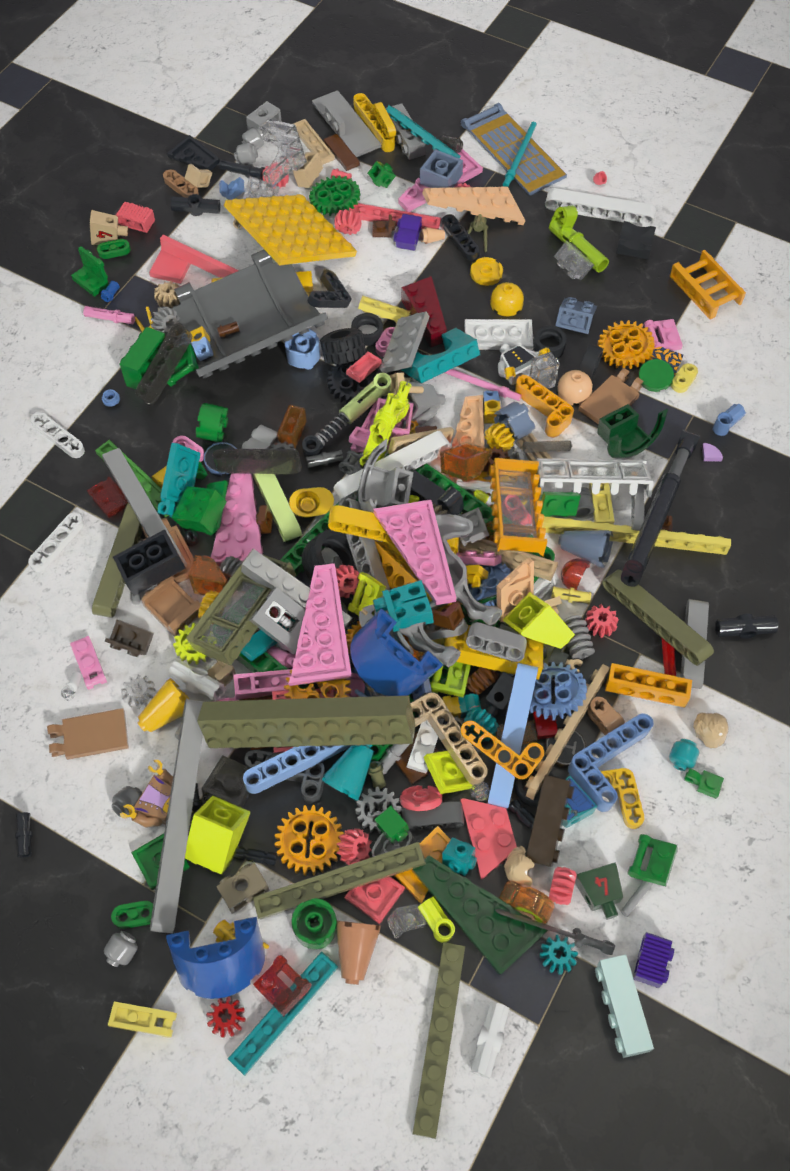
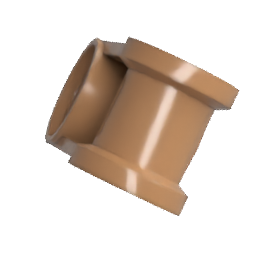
[587,697,625,735]

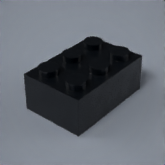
[113,529,186,596]

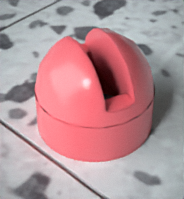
[593,171,607,185]

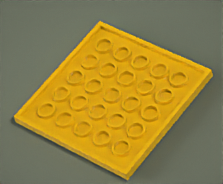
[224,194,357,265]

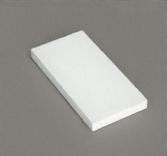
[464,319,534,350]

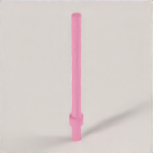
[444,369,521,401]

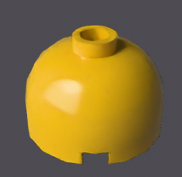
[490,282,524,317]

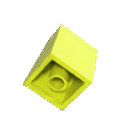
[502,592,575,649]
[185,796,250,874]

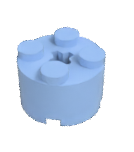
[285,329,321,370]

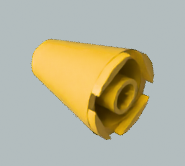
[137,678,190,732]

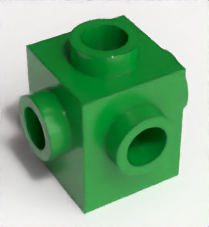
[367,161,396,188]

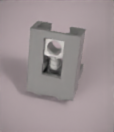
[249,587,306,655]

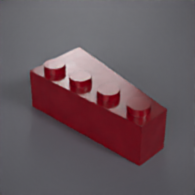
[401,276,447,347]

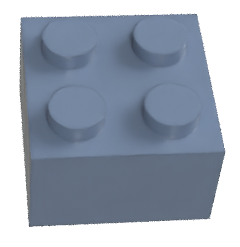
[420,149,463,188]

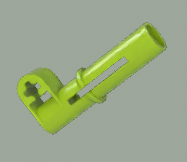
[549,205,609,273]

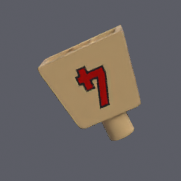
[90,210,128,245]

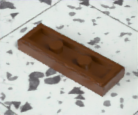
[324,134,360,171]

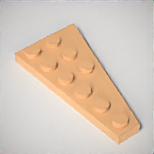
[422,187,525,225]

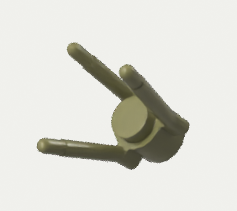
[461,214,488,252]

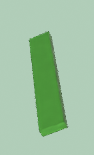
[95,440,169,518]

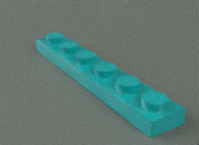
[386,105,461,158]

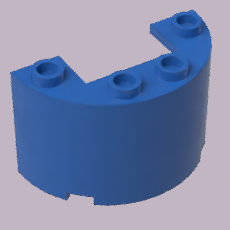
[350,608,444,696]
[166,917,265,999]

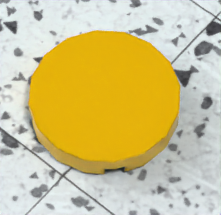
[470,257,503,286]

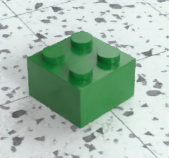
[172,486,227,533]

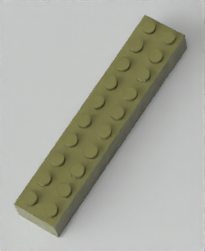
[197,695,416,749]

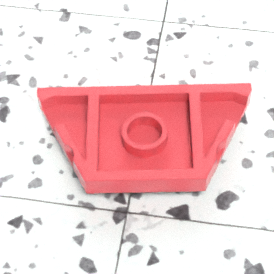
[460,798,517,879]

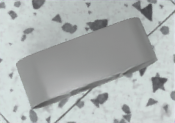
[466,622,527,662]

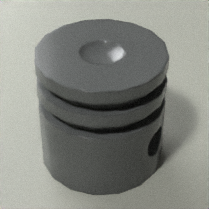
[570,487,595,518]

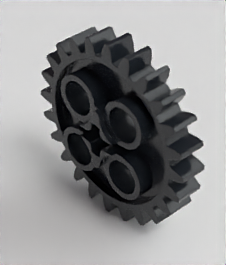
[327,359,384,404]

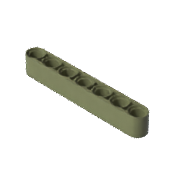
[92,503,143,618]
[602,569,714,666]

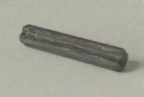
[522,440,572,453]

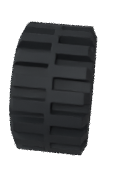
[320,328,366,364]

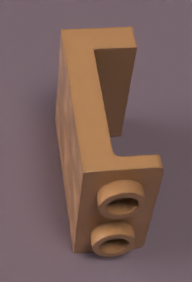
[142,576,200,637]

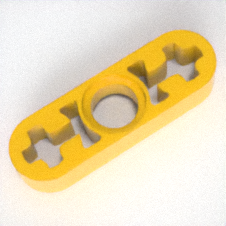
[373,102,396,138]

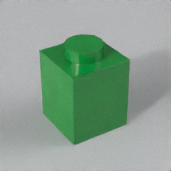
[374,806,409,845]

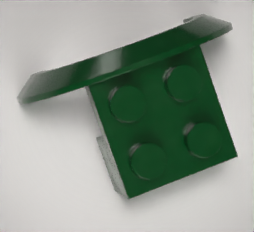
[597,404,668,459]

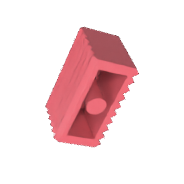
[115,202,155,233]

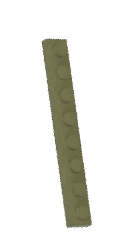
[253,842,426,920]
[412,942,465,1139]

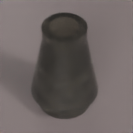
[440,135,463,153]

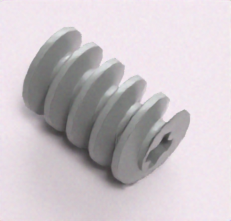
[563,615,595,659]

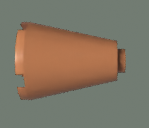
[336,921,381,985]

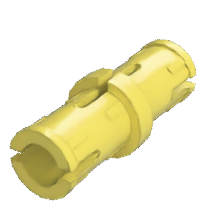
[551,586,591,604]

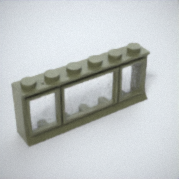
[186,549,296,666]

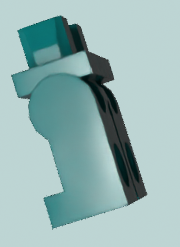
[373,580,434,632]

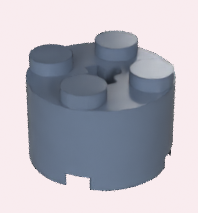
[494,401,535,443]

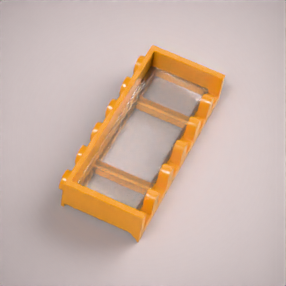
[489,458,548,556]

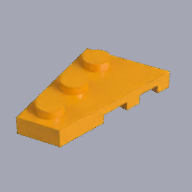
[395,826,451,903]

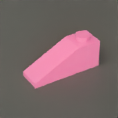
[233,669,292,700]

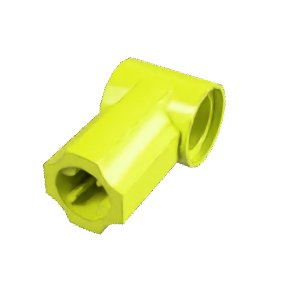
[418,897,455,943]

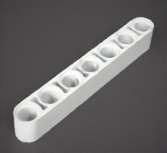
[545,188,656,226]
[334,431,451,500]

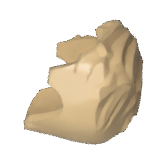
[693,713,729,748]
[504,846,535,887]

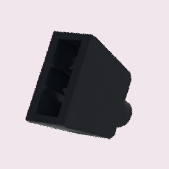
[486,672,514,718]

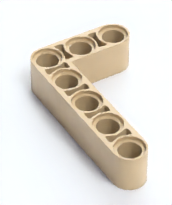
[411,693,487,785]

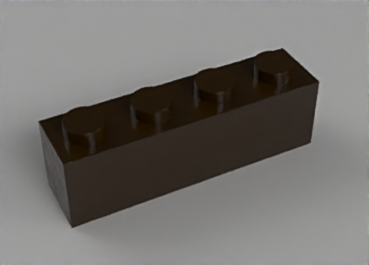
[526,775,575,867]

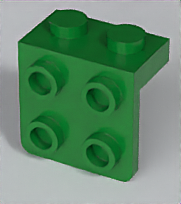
[539,492,581,517]

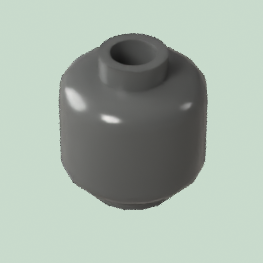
[111,786,142,817]

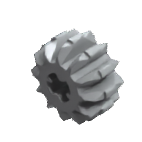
[151,307,181,337]

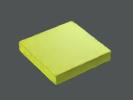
[423,751,475,794]

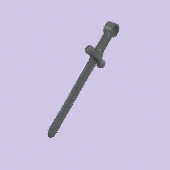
[495,909,615,955]

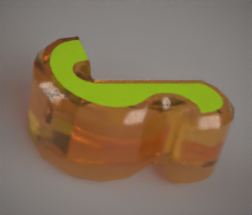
[499,881,555,924]

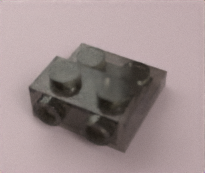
[201,755,257,808]

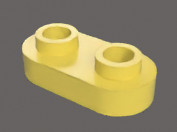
[671,363,698,393]

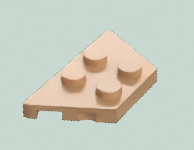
[497,557,534,622]

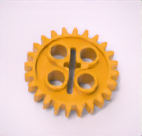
[598,320,655,369]
[284,670,351,699]
[275,805,344,876]

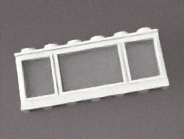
[537,458,654,497]

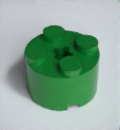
[196,403,228,443]
[292,898,337,949]

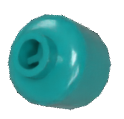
[669,739,700,771]

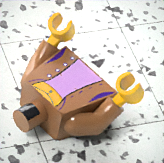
[120,760,173,828]

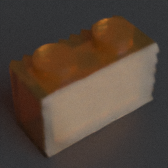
[277,405,307,448]

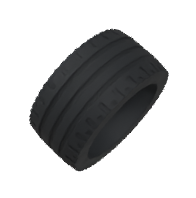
[302,529,357,581]

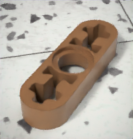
[163,170,199,198]

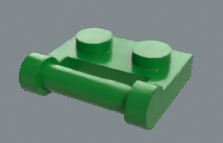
[164,343,199,386]
[627,834,678,887]

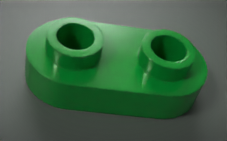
[97,239,131,259]
[111,901,153,929]

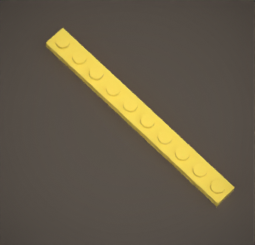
[542,516,731,555]

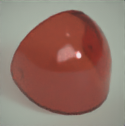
[561,558,591,590]

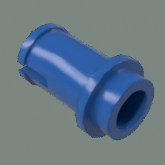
[101,281,120,302]

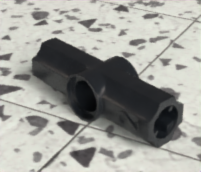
[171,194,221,216]
[715,613,779,639]

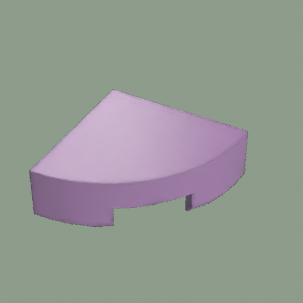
[701,443,723,461]

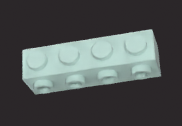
[595,955,654,1058]

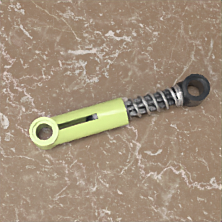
[302,373,391,457]

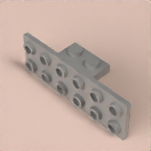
[312,91,381,157]

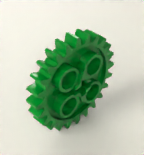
[309,175,361,216]

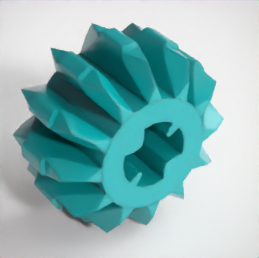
[464,707,499,742]
[539,935,578,975]

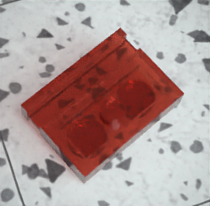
[87,476,128,518]

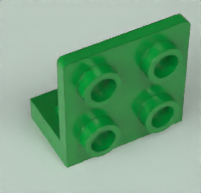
[71,246,109,297]

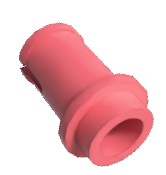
[331,168,352,180]

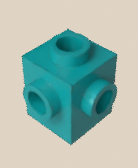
[442,837,477,876]

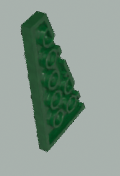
[412,856,548,975]

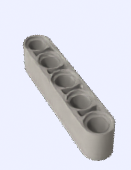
[680,599,709,689]

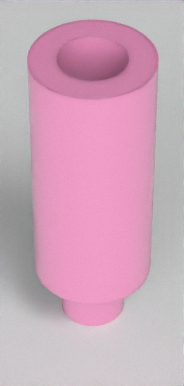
[267,646,295,668]

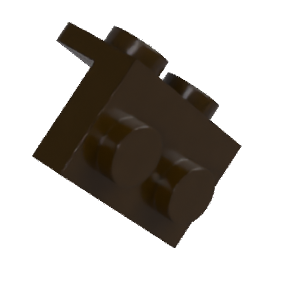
[105,620,154,657]

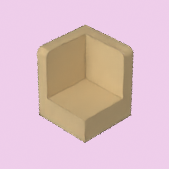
[185,164,212,188]
[208,660,236,687]

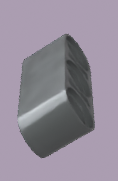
[401,802,464,832]

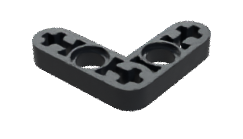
[307,269,352,308]

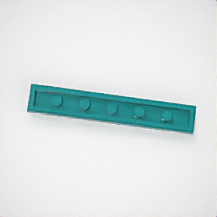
[228,951,338,1076]

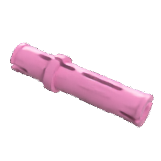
[83,306,135,325]

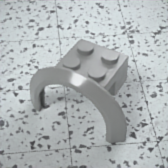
[358,439,413,513]

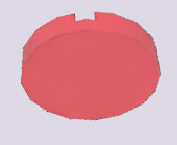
[400,785,442,811]

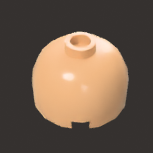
[557,370,593,405]

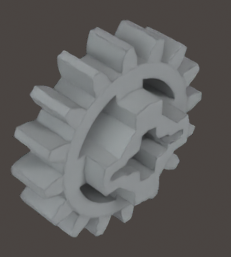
[356,787,401,834]

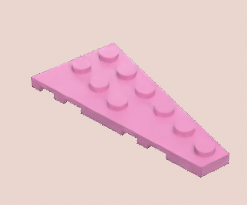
[210,468,263,566]
[289,563,352,686]

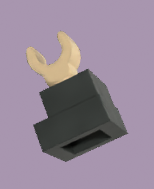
[548,647,583,673]

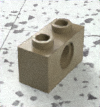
[216,863,270,914]

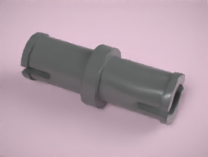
[306,450,343,468]

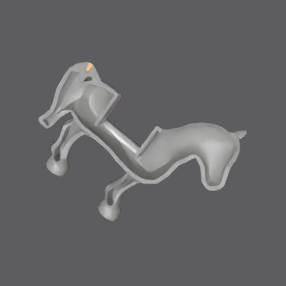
[359,512,503,667]

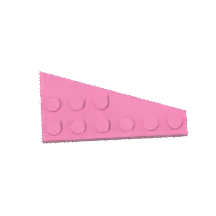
[398,141,483,212]
[373,500,456,605]

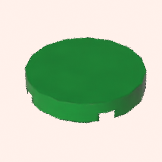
[638,359,674,392]

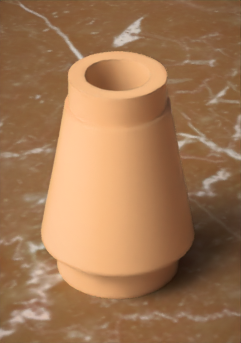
[420,227,445,244]

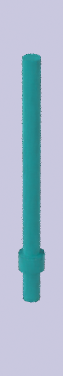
[503,121,537,187]

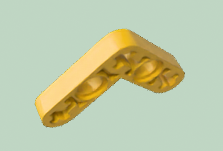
[589,768,644,829]

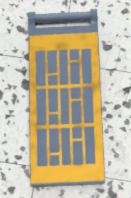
[461,102,567,195]

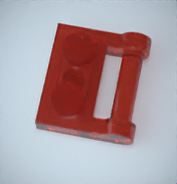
[253,955,312,1017]

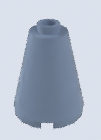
[558,530,613,568]

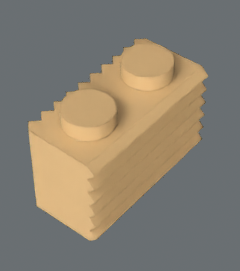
[292,152,324,188]

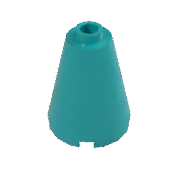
[321,745,374,801]

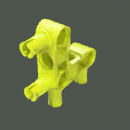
[359,381,412,466]

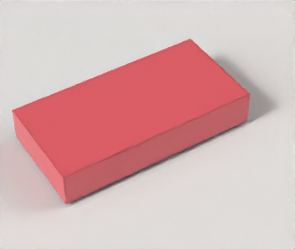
[346,351,382,383]

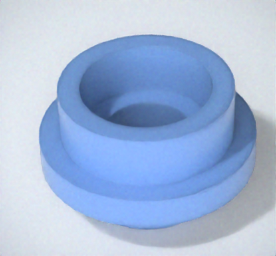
[102,389,120,406]

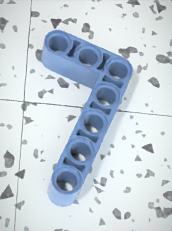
[568,713,654,812]

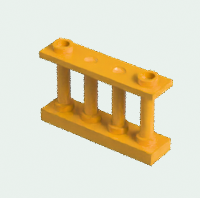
[670,250,746,320]

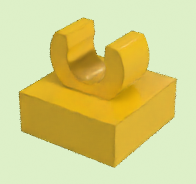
[466,565,489,588]

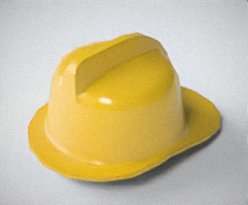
[289,487,334,517]

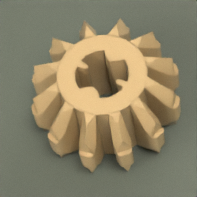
[154,281,180,308]

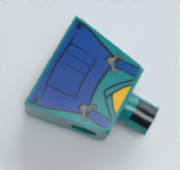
[562,776,597,828]

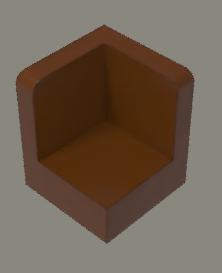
[432,602,464,631]

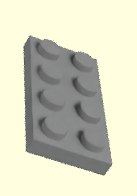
[380,312,430,373]

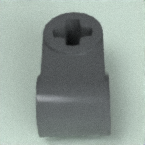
[339,451,366,475]

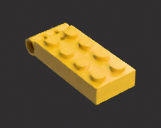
[444,625,543,680]

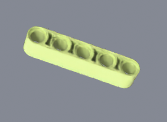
[252,464,302,542]

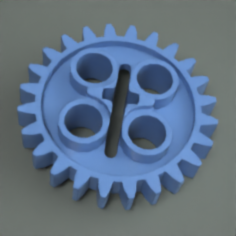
[468,563,511,606]
[529,662,587,720]

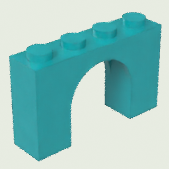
[401,328,480,383]

